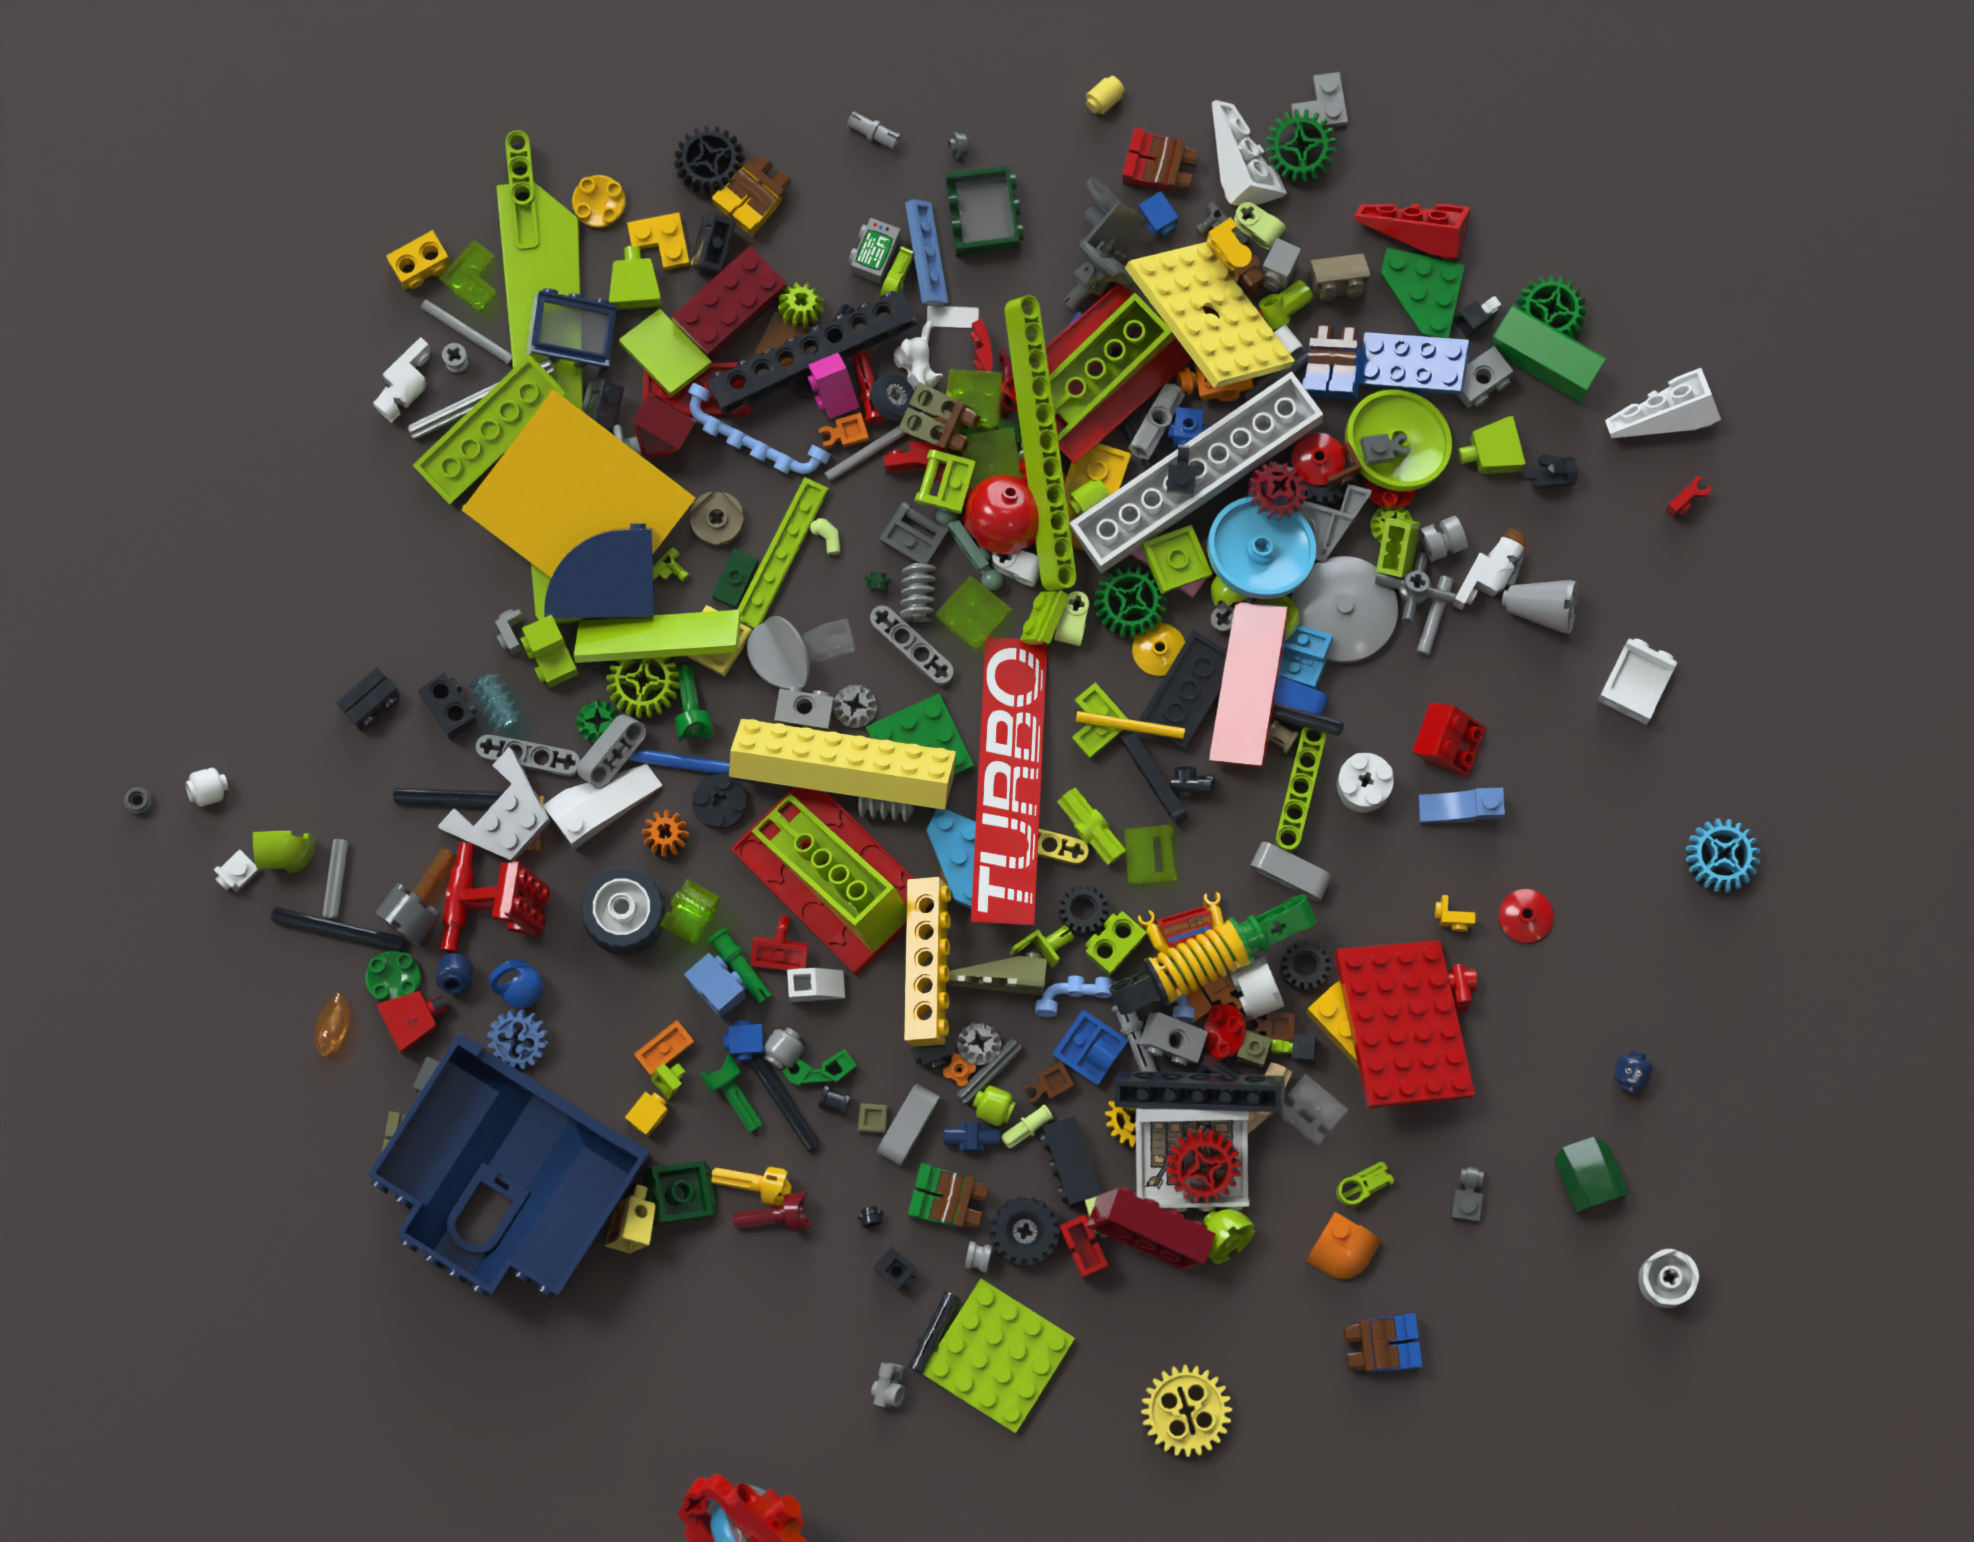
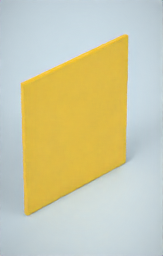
[462,389,696,618]

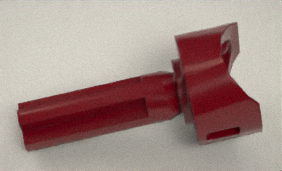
[732,1191,813,1231]

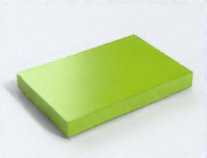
[619,309,712,397]

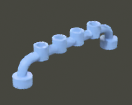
[688,383,831,474]
[1035,976,1195,1024]

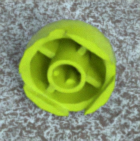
[1203,1209,1255,1264]

